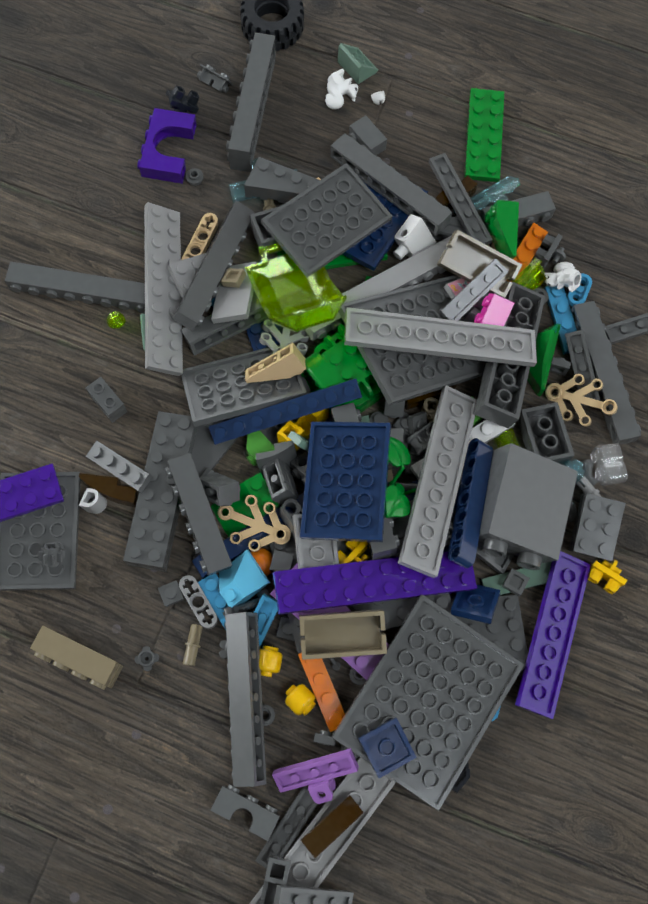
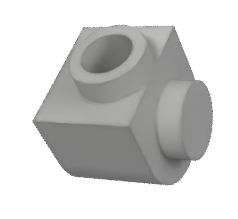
[79,488,107,514]

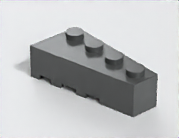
[244,157,320,203]

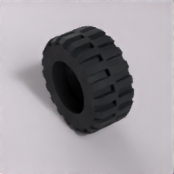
[240,0,304,51]

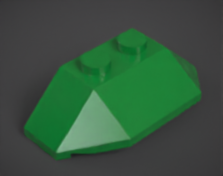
[527,323,561,396]

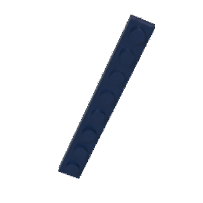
[209,378,362,445]

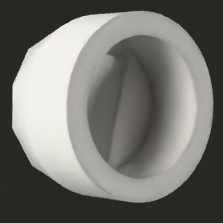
[371,91,385,105]

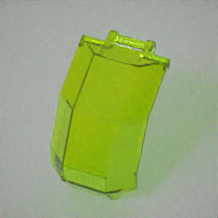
[245,243,347,332]

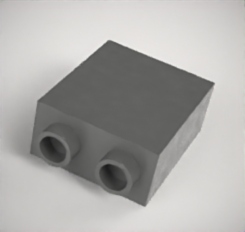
[478,443,578,570]

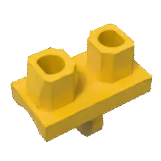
[338,541,369,564]
[587,559,627,594]

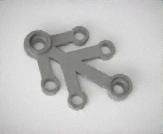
[259,307,309,355]

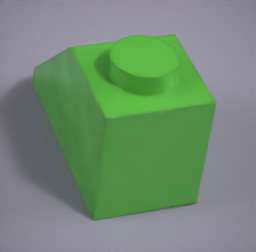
[246,430,275,466]

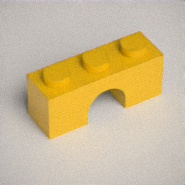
[277,408,329,452]

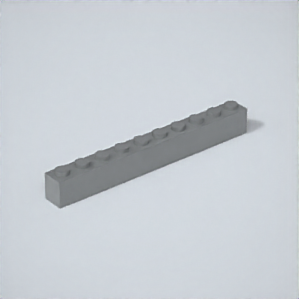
[300,235,452,341]

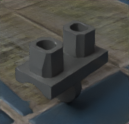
[533,234,566,269]

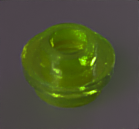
[107,311,126,328]

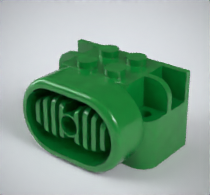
[301,323,384,416]

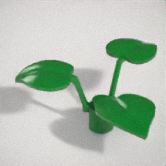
[385,437,417,518]

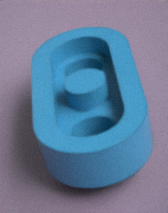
[567,273,592,307]

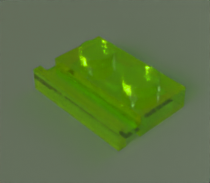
[512,258,546,290]

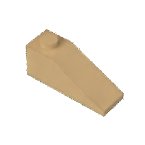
[245,343,306,383]

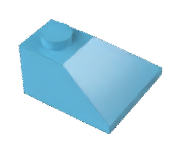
[219,550,270,608]

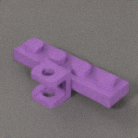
[272,748,359,804]

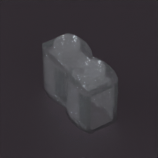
[591,443,628,486]

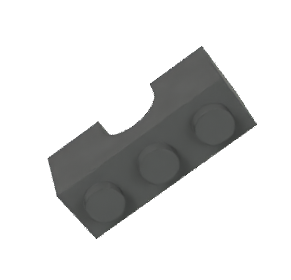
[210,784,280,841]
[259,855,291,904]

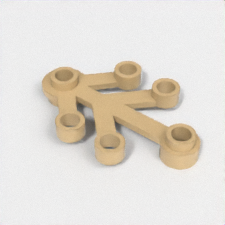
[545,374,618,427]
[218,495,291,552]

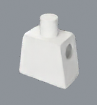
[393,214,436,260]

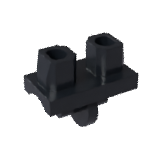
[166,85,199,113]

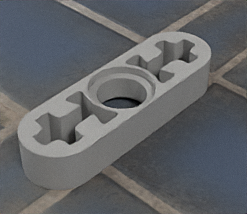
[179,575,218,629]

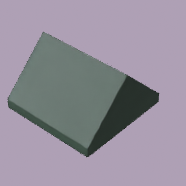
[338,43,378,84]

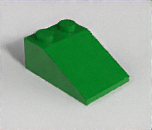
[485,200,519,259]
[211,473,280,537]

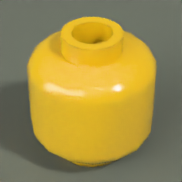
[259,646,283,677]
[285,684,316,716]

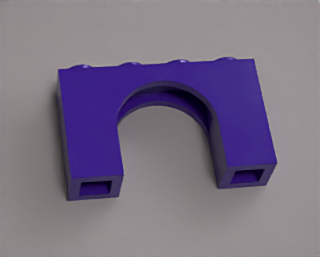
[137,108,197,184]

